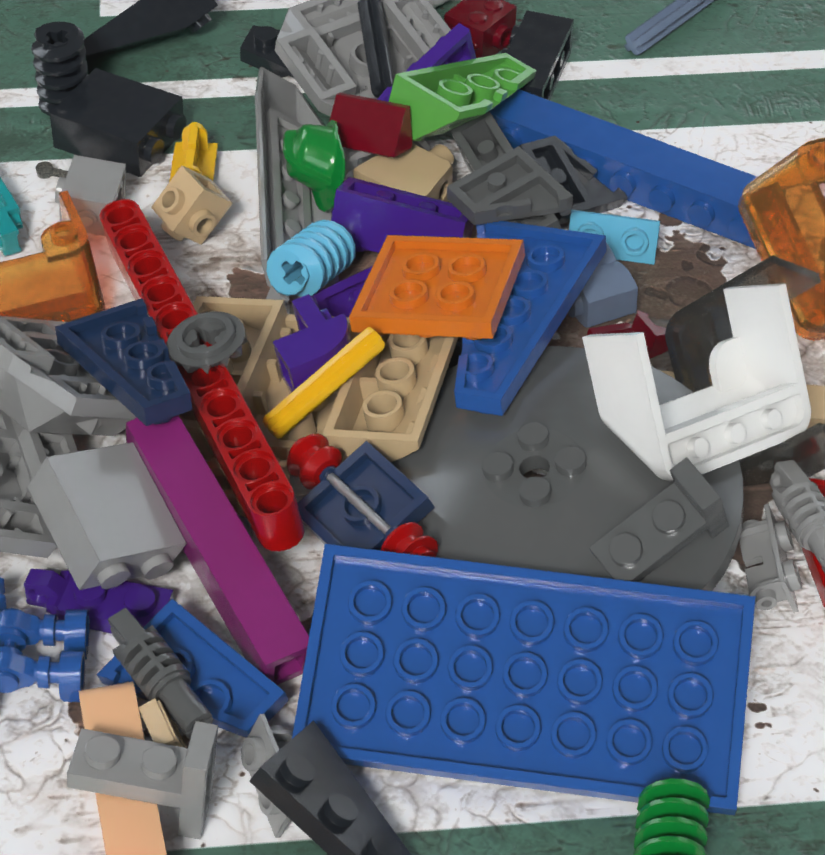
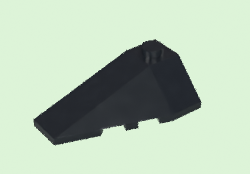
[84,0,218,61]

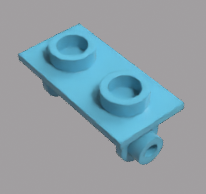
[569,210,660,265]

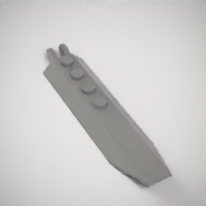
[255,67,339,315]

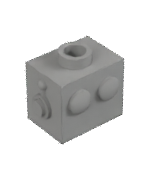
[55,155,126,236]

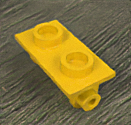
[169,122,218,182]

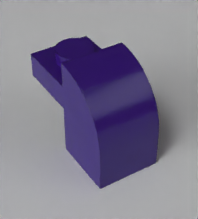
[273,294,352,393]

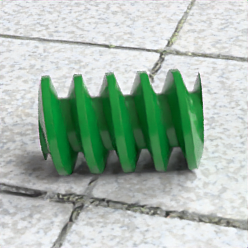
[633,778,710,855]

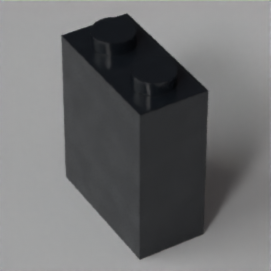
[50,68,186,177]

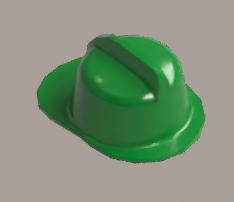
[283,120,345,212]

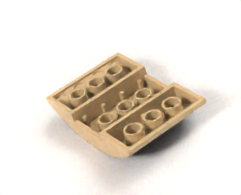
[179,296,458,475]

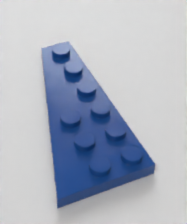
[454,221,607,416]

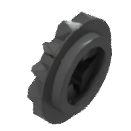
[167,311,248,374]

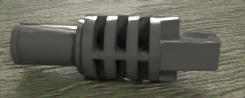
[108,608,213,739]

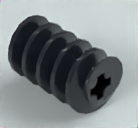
[31,22,88,116]

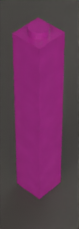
[126,415,309,685]

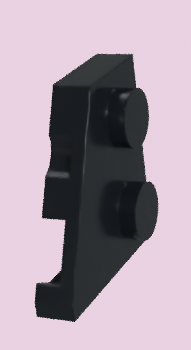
[519,136,628,224]

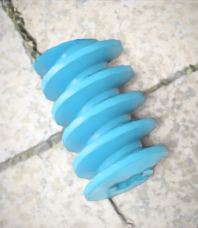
[267,220,355,297]

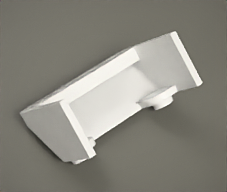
[582,283,811,481]

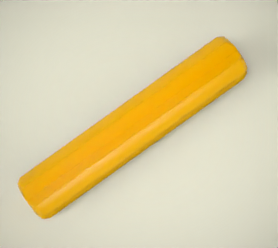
[263,327,385,439]

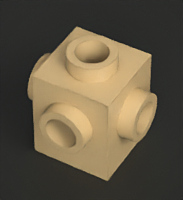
[151,165,233,245]

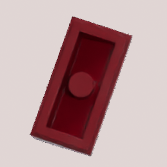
[329,92,413,157]

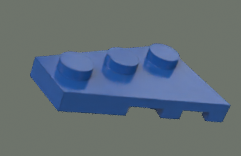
[96,599,289,738]

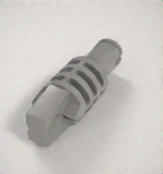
[769,460,825,573]

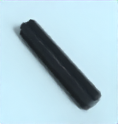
[357,0,395,98]

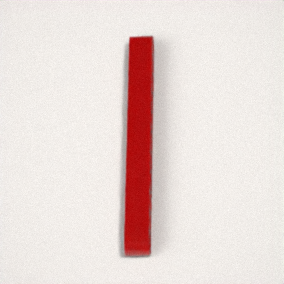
[99,199,305,551]

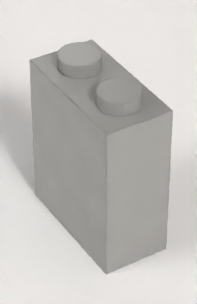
[27,442,187,590]

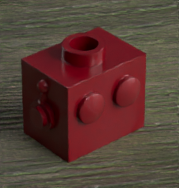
[444,0,517,58]

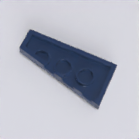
[55,298,192,426]

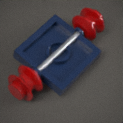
[286,433,438,557]

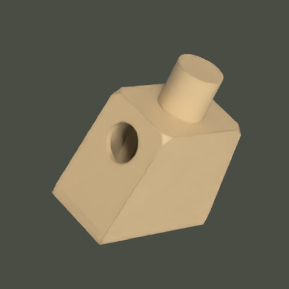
[353,143,454,202]

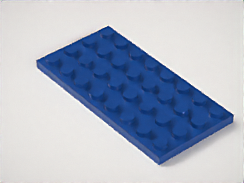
[292,544,756,816]

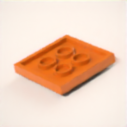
[349,235,525,340]

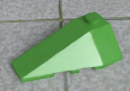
[388,53,537,141]

